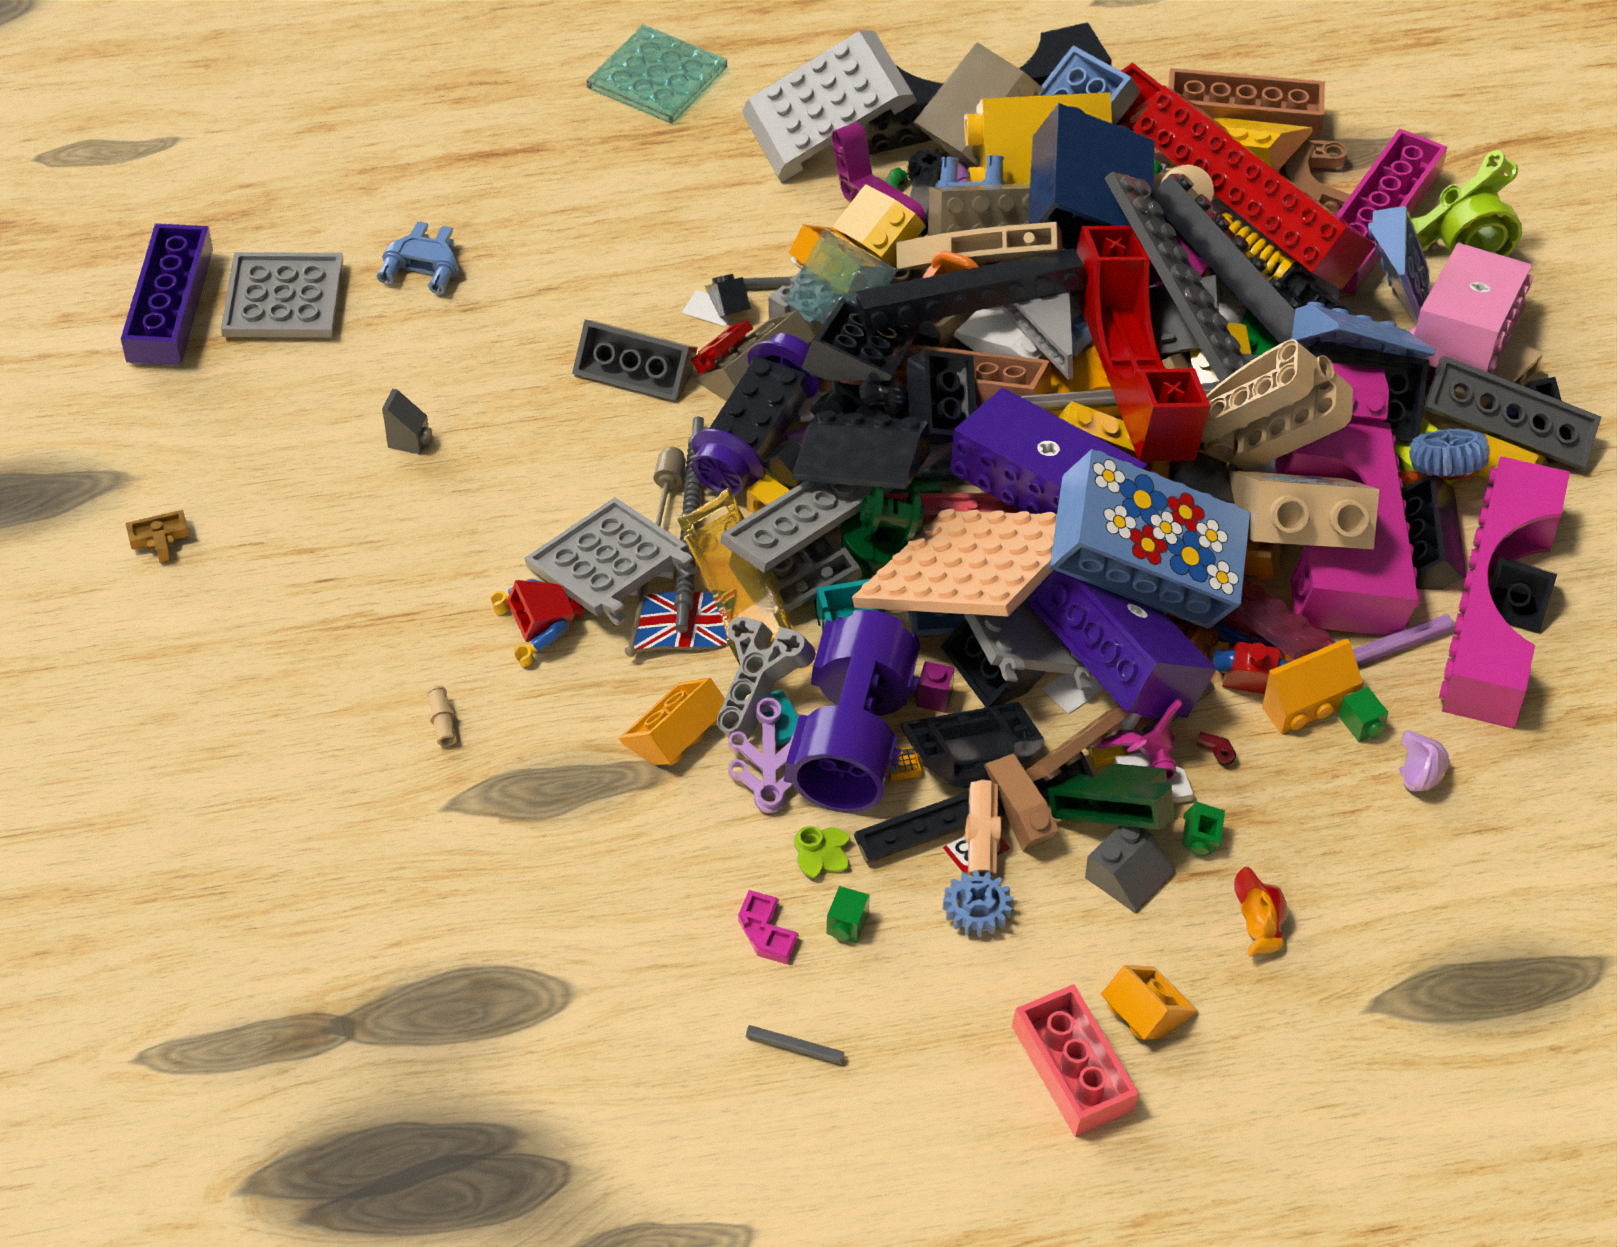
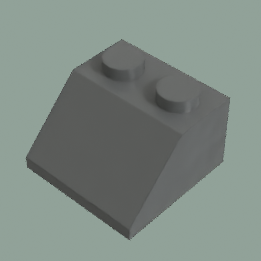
[1085,825,1175,913]

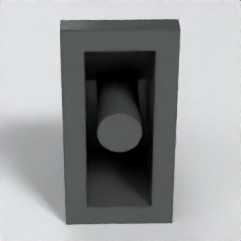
[382,389,432,455]

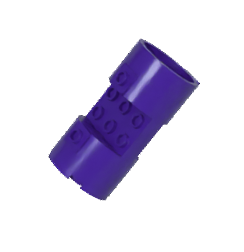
[784,610,920,813]

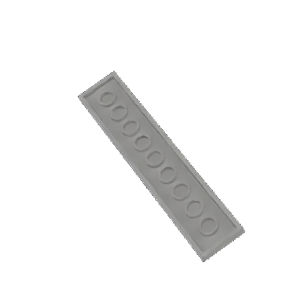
[720,416,953,573]

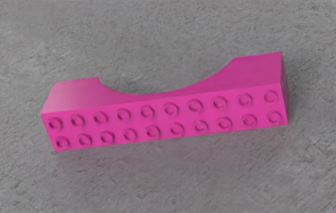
[1439,456,1570,729]

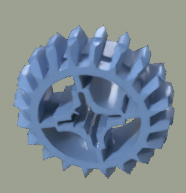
[1409,428,1490,477]

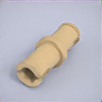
[427,686,457,747]

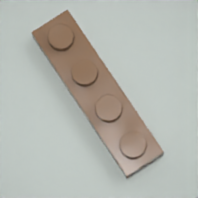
[1026,705,1130,782]

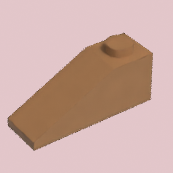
[984,753,1059,851]

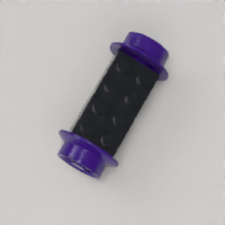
[691,333,820,496]

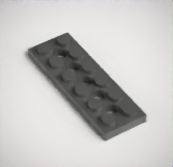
[1423,355,1602,471]

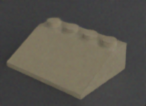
[913,42,1044,170]

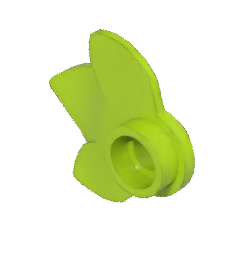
[794,826,850,878]

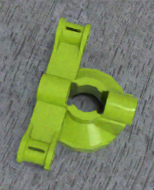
[1411,150,1522,257]

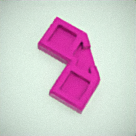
[738,890,799,965]

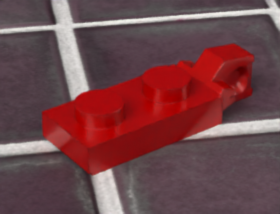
[690,320,754,374]

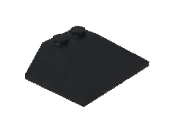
[901,702,1044,788]

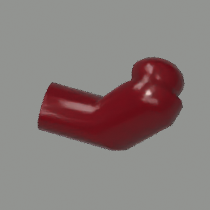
[1196,732,1236,765]

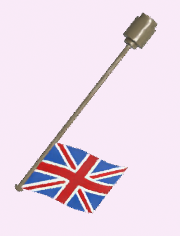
[625,447,737,657]

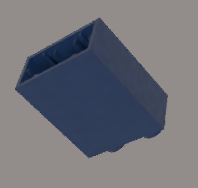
[1028,103,1155,251]

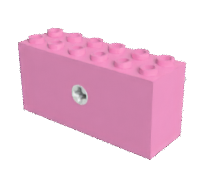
[1414,243,1534,388]

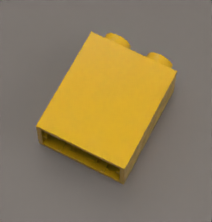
[964,92,1112,184]

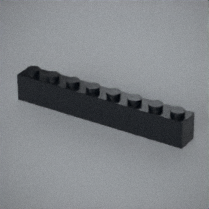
[1150,173,1310,351]
[856,248,1085,333]

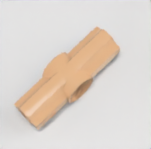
[965,780,1001,877]

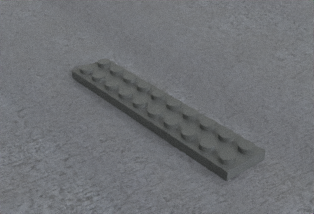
[1104,171,1249,383]

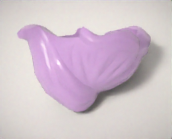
[1399,730,1450,792]

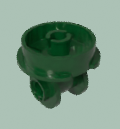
[840,487,925,576]

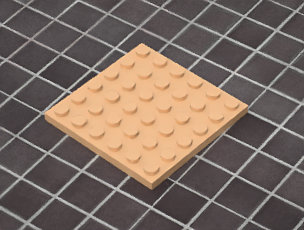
[852,509,1057,616]

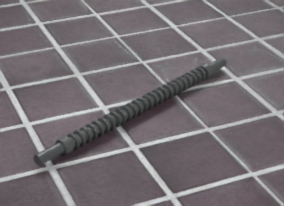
[674,416,704,633]

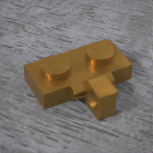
[125,510,190,563]

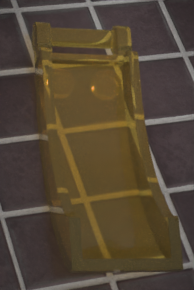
[677,488,792,666]

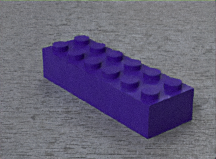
[121,223,213,365]

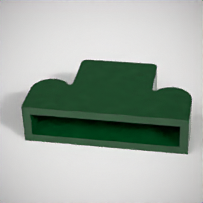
[1048,764,1176,830]

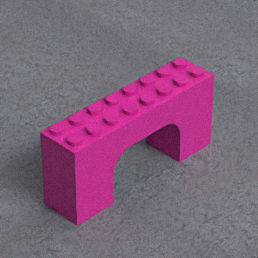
[1274,418,1421,636]

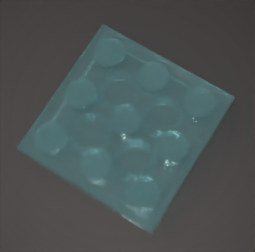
[784,228,898,324]

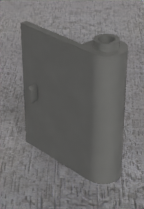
[1149,275,1223,357]

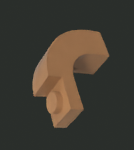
[1280,140,1351,214]

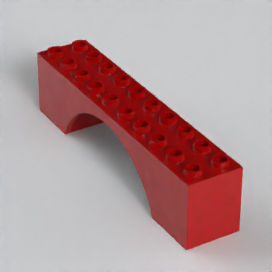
[1132,85,1376,290]
[1074,226,1210,462]

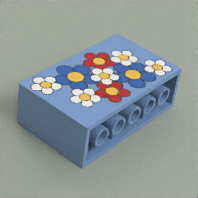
[1049,449,1250,629]

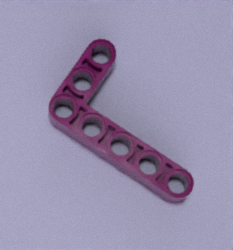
[831,122,926,224]

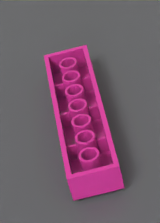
[1337,128,1447,296]

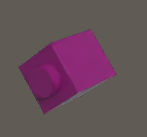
[916,661,955,713]

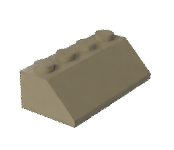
[695,310,815,401]

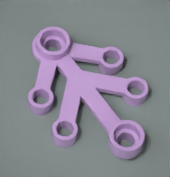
[728,698,794,813]

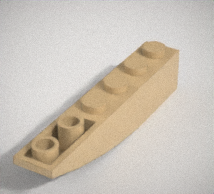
[896,222,1062,271]

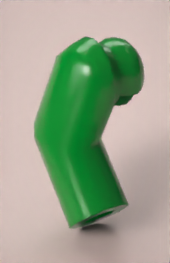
[885,168,908,190]

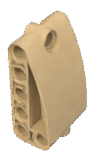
[1201,339,1353,472]

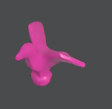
[1096,699,1182,781]

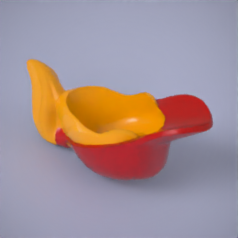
[1234,866,1288,957]

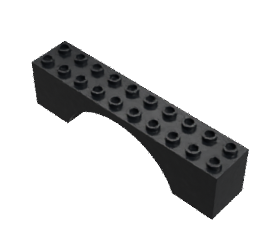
[862,22,1112,155]

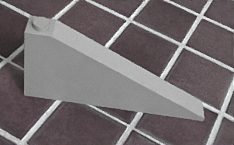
[978,248,1073,380]

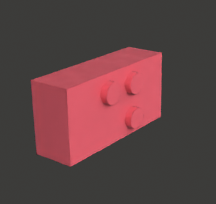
[1012,984,1139,1137]

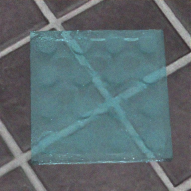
[586,24,728,124]

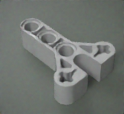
[717,616,816,743]

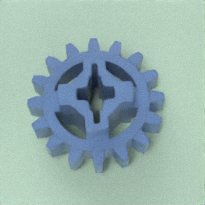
[943,870,1013,937]

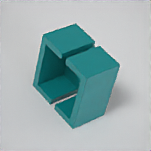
[816,579,886,631]

